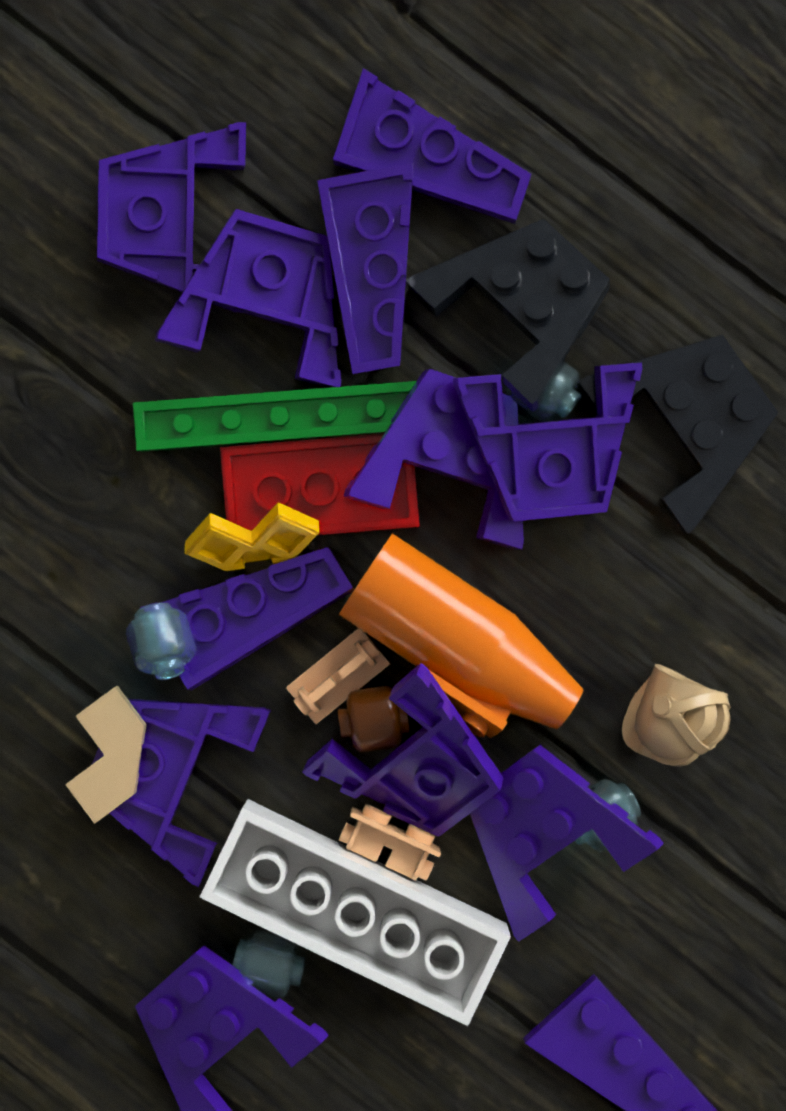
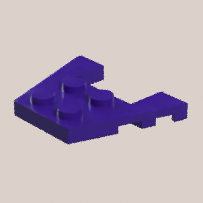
[97,122,246,313]
[155,209,341,388]
[453,363,642,522]
[343,369,524,550]
[302,663,504,837]
[92,699,271,887]
[470,745,664,942]
[135,946,328,1111]

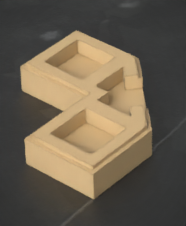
[65,686,147,824]

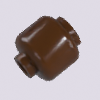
[338,686,409,752]

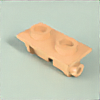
[286,628,390,724]
[338,804,441,881]

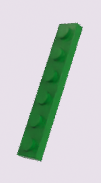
[133,381,417,452]

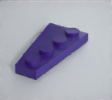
[333,68,531,224]
[317,162,414,374]
[140,547,355,691]
[523,974,718,1111]

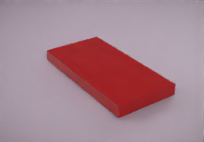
[220,433,420,536]

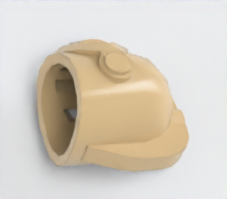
[622,664,731,767]

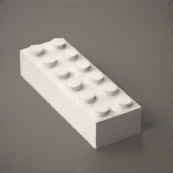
[200,799,511,1026]

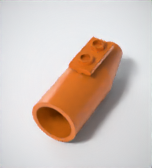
[339,533,583,738]

